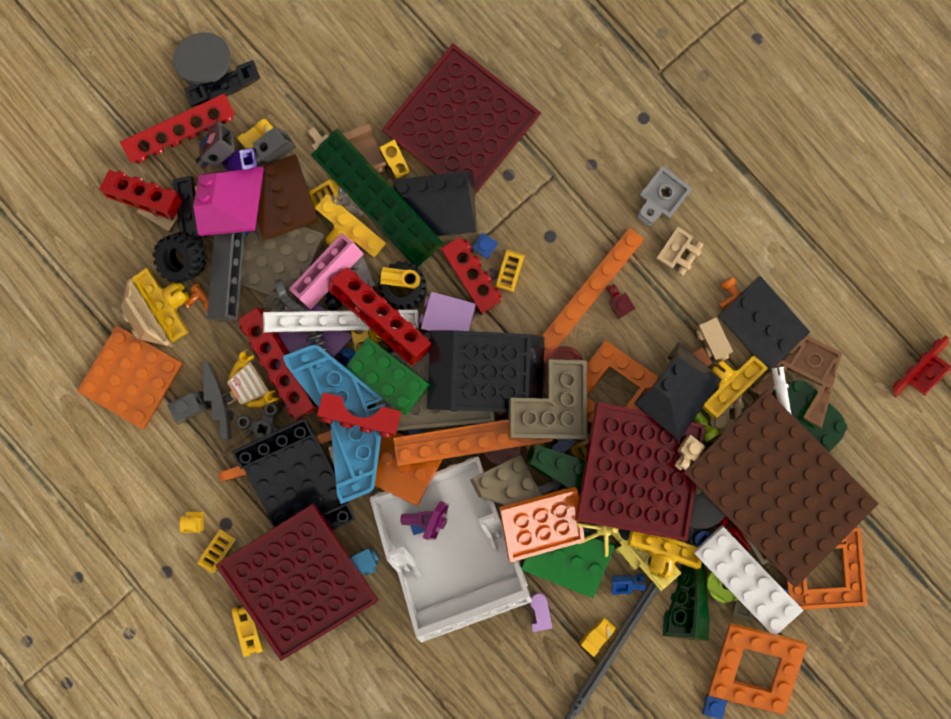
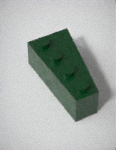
[525,444,585,496]

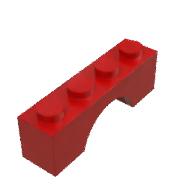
[317,392,401,438]

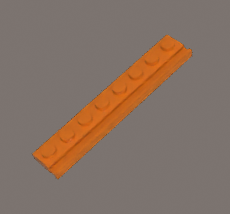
[393,419,553,466]

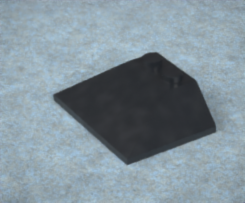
[634,343,722,440]

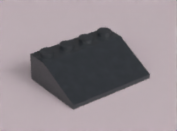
[394,171,477,236]

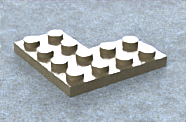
[509,359,587,439]

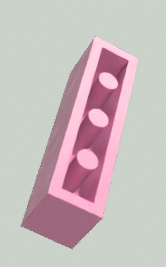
[289,233,363,310]

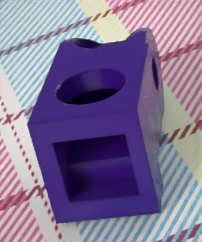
[222,148,257,171]

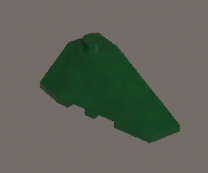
[663,562,710,641]

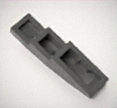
[203,362,232,439]

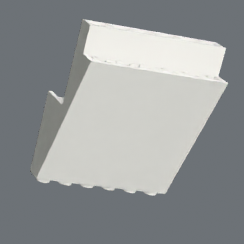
[369,457,532,643]

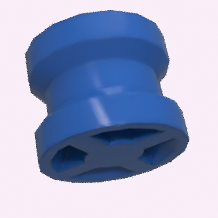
[692,530,712,547]

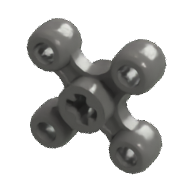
[236,402,280,440]

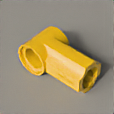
[380,267,420,289]

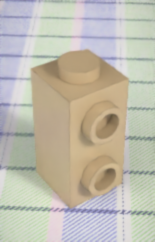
[695,317,733,362]

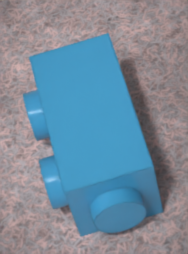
[351,547,380,575]

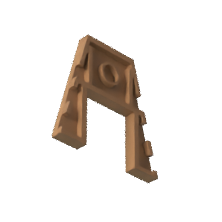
[751,336,842,428]

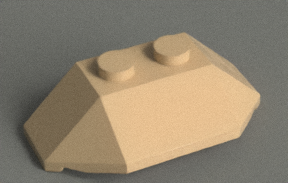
[121,279,175,347]

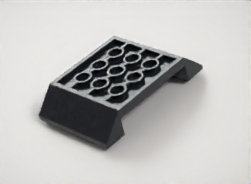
[427,330,545,412]
[232,418,356,530]

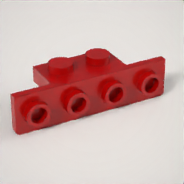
[892,335,951,398]

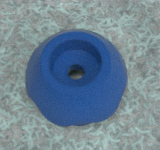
[338,348,356,367]

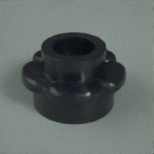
[325,294,342,311]

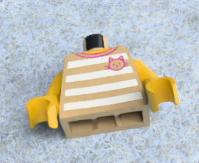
[223,349,279,408]

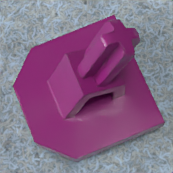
[400,501,449,540]

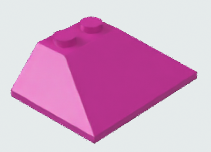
[193,167,264,236]

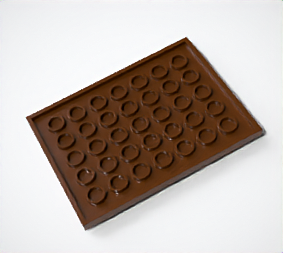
[683,390,879,587]

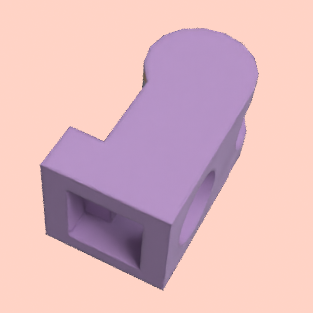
[530,592,552,632]

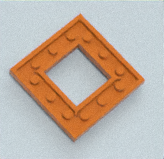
[587,340,658,425]
[785,527,867,610]
[708,623,807,715]

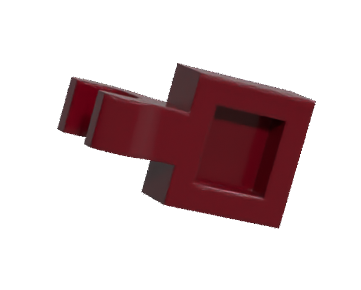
[606,284,636,319]

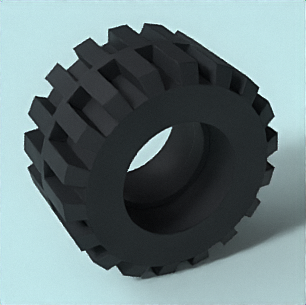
[152,232,207,283]
[378,261,427,310]

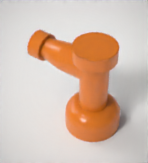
[719,277,740,310]
[184,283,209,311]

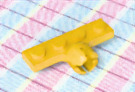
[315,194,386,258]
[132,268,189,343]
[702,355,768,420]
[627,531,702,578]

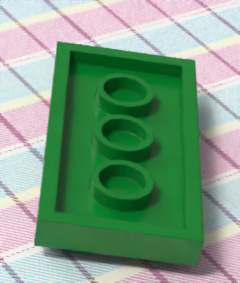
[345,337,430,416]

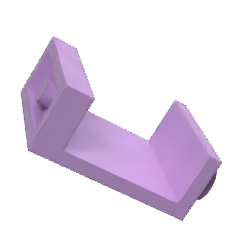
[419,292,476,332]

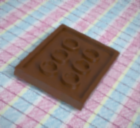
[257,154,319,240]

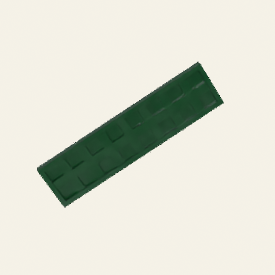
[311,128,444,267]

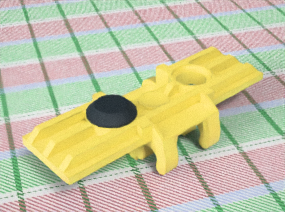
[612,529,681,591]

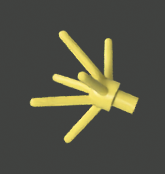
[576,523,618,557]

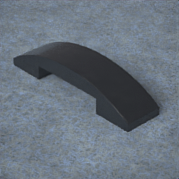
[184,60,261,107]

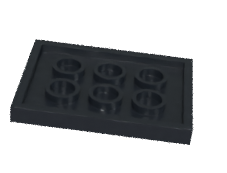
[717,276,810,371]

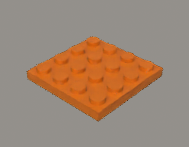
[77,325,184,430]

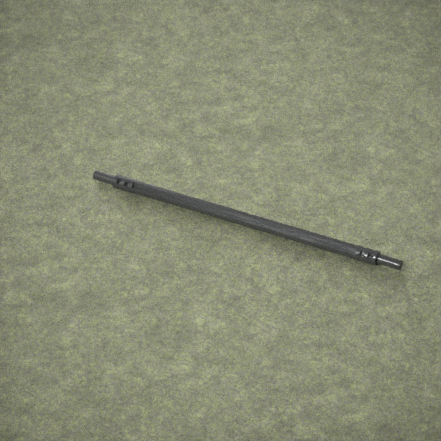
[565,527,697,719]

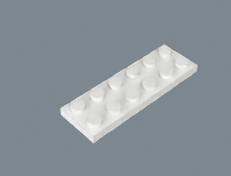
[693,525,804,634]

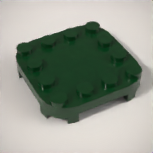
[774,380,847,452]

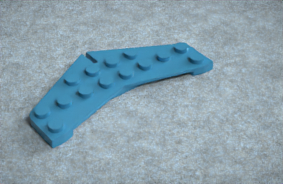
[283,345,385,504]

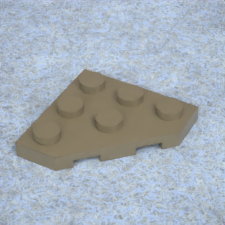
[470,455,542,506]

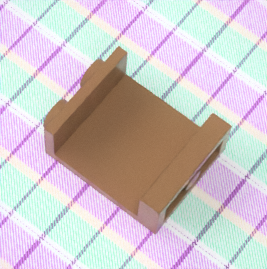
[343,123,387,175]

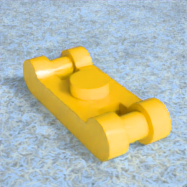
[231,606,264,657]

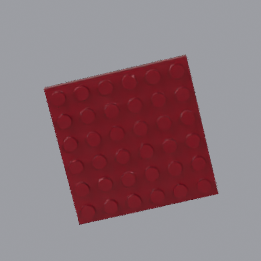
[382,43,541,195]
[575,402,706,541]
[215,503,379,661]

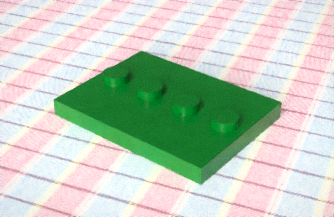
[522,532,615,598]

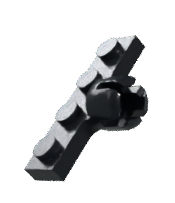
[173,176,203,247]

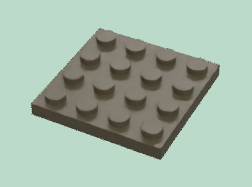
[241,220,325,303]

